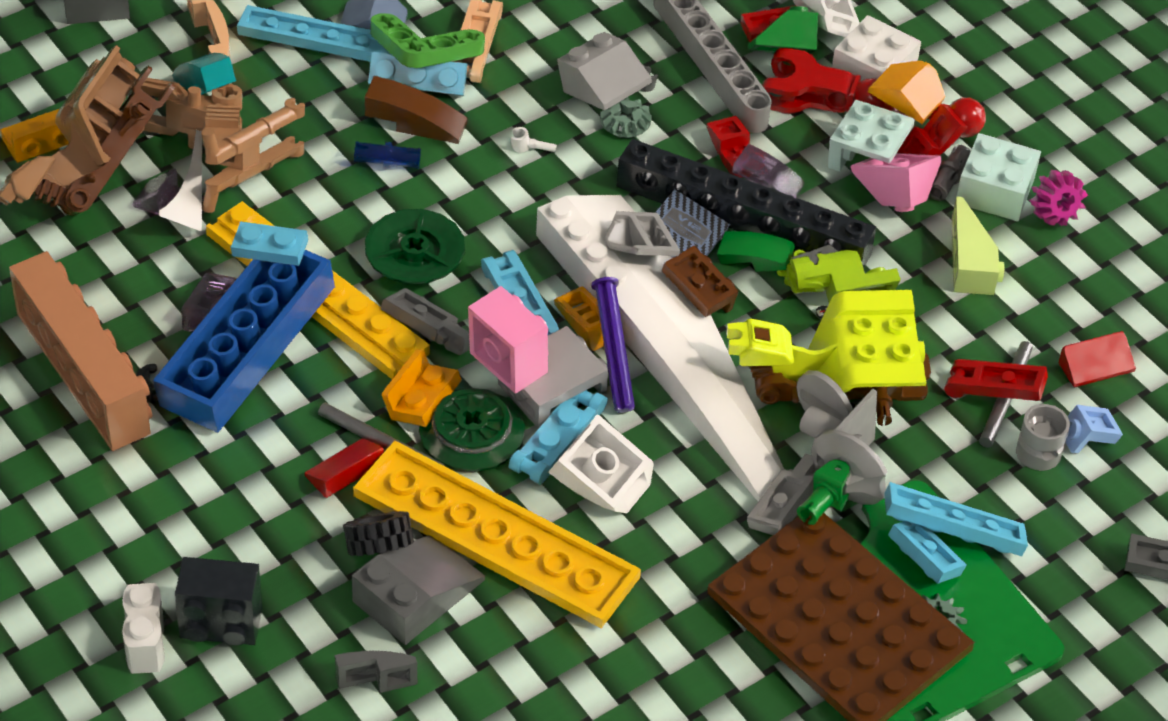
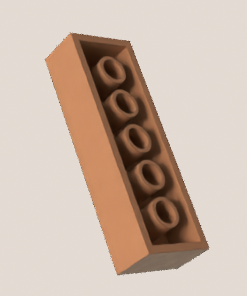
[9,251,153,451]

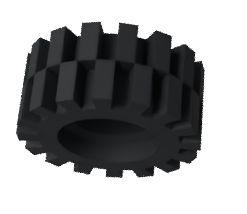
[343,511,414,556]

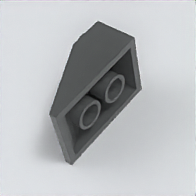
[352,535,485,645]

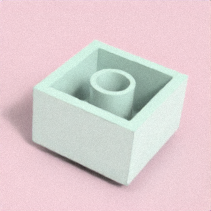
[957,133,1041,222]

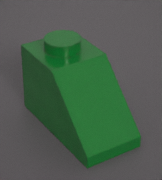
[748,6,818,54]

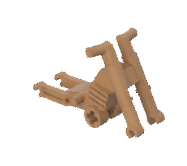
[141,77,305,213]

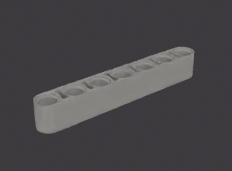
[653,0,771,133]

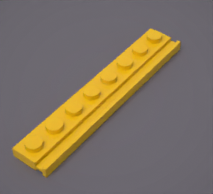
[206,201,430,379]

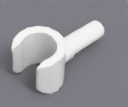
[510,127,557,153]

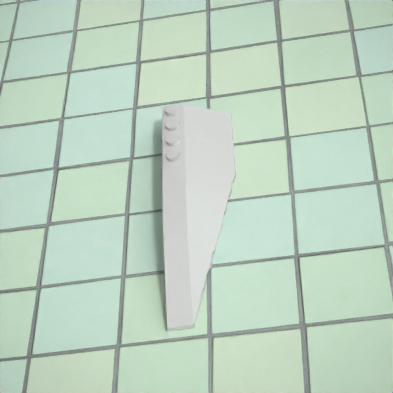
[536,195,784,502]

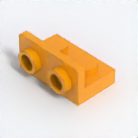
[0,109,69,163]
[382,349,462,427]

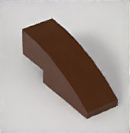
[365,76,467,144]

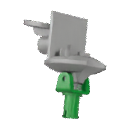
[796,370,888,525]

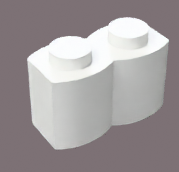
[123,583,165,674]

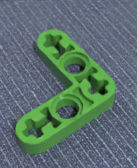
[370,13,485,68]

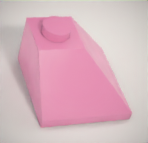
[851,153,941,212]

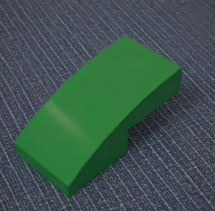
[717,231,795,272]

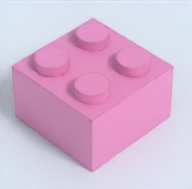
[468,286,549,394]

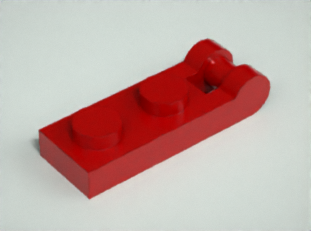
[944,359,1048,401]

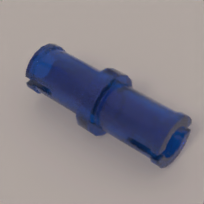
[354,141,421,169]

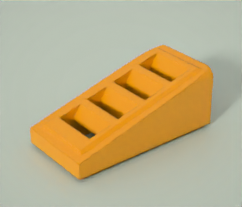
[554,286,604,351]

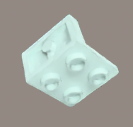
[828,100,915,172]

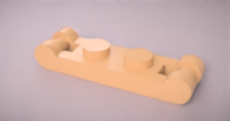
[451,0,503,83]

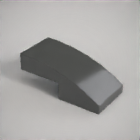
[335,651,417,693]

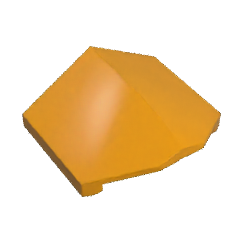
[868,61,945,124]

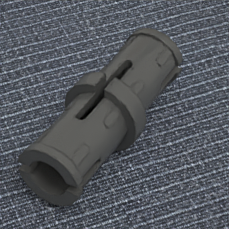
[929,145,971,201]

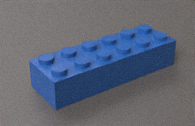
[153,250,335,433]

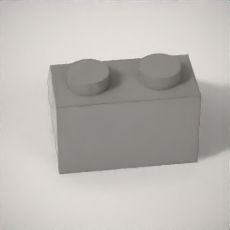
[557,32,652,110]

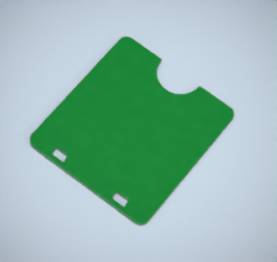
[860,480,1065,721]

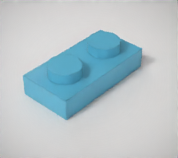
[231,221,309,266]
[888,521,967,584]

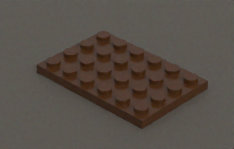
[707,513,974,721]

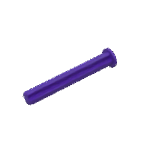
[591,277,635,413]

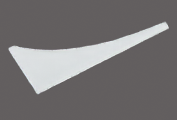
[159,129,202,232]

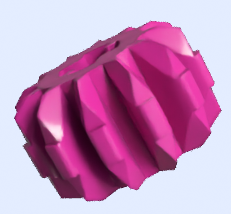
[1029,170,1088,226]

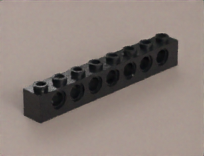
[616,139,877,269]

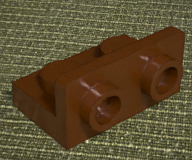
[662,245,739,317]

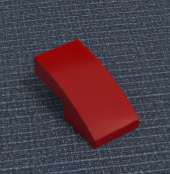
[897,105,968,156]
[707,115,764,178]

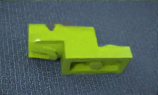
[786,245,901,303]

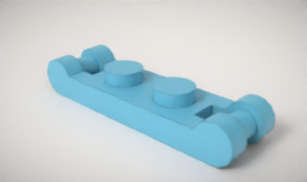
[481,250,559,335]
[508,390,608,485]

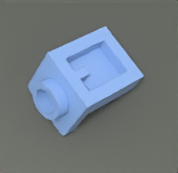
[1065,405,1123,453]

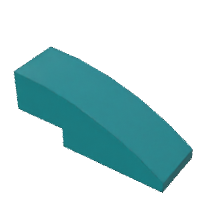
[172,52,236,95]

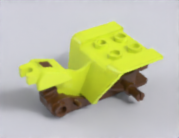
[727,290,931,426]

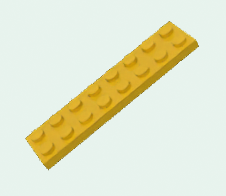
[353,440,641,629]

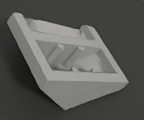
[605,211,680,256]

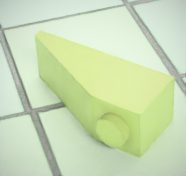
[951,196,1004,295]

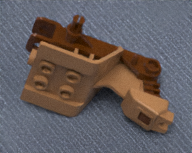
[0,45,176,215]

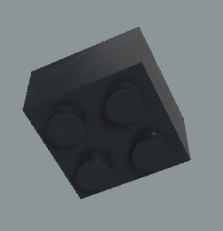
[175,557,263,646]

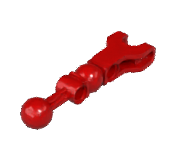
[761,48,986,138]

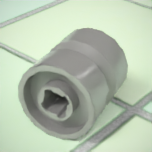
[1016,404,1070,471]

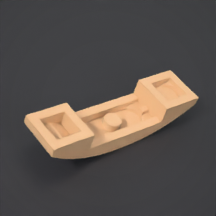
[187,0,230,57]

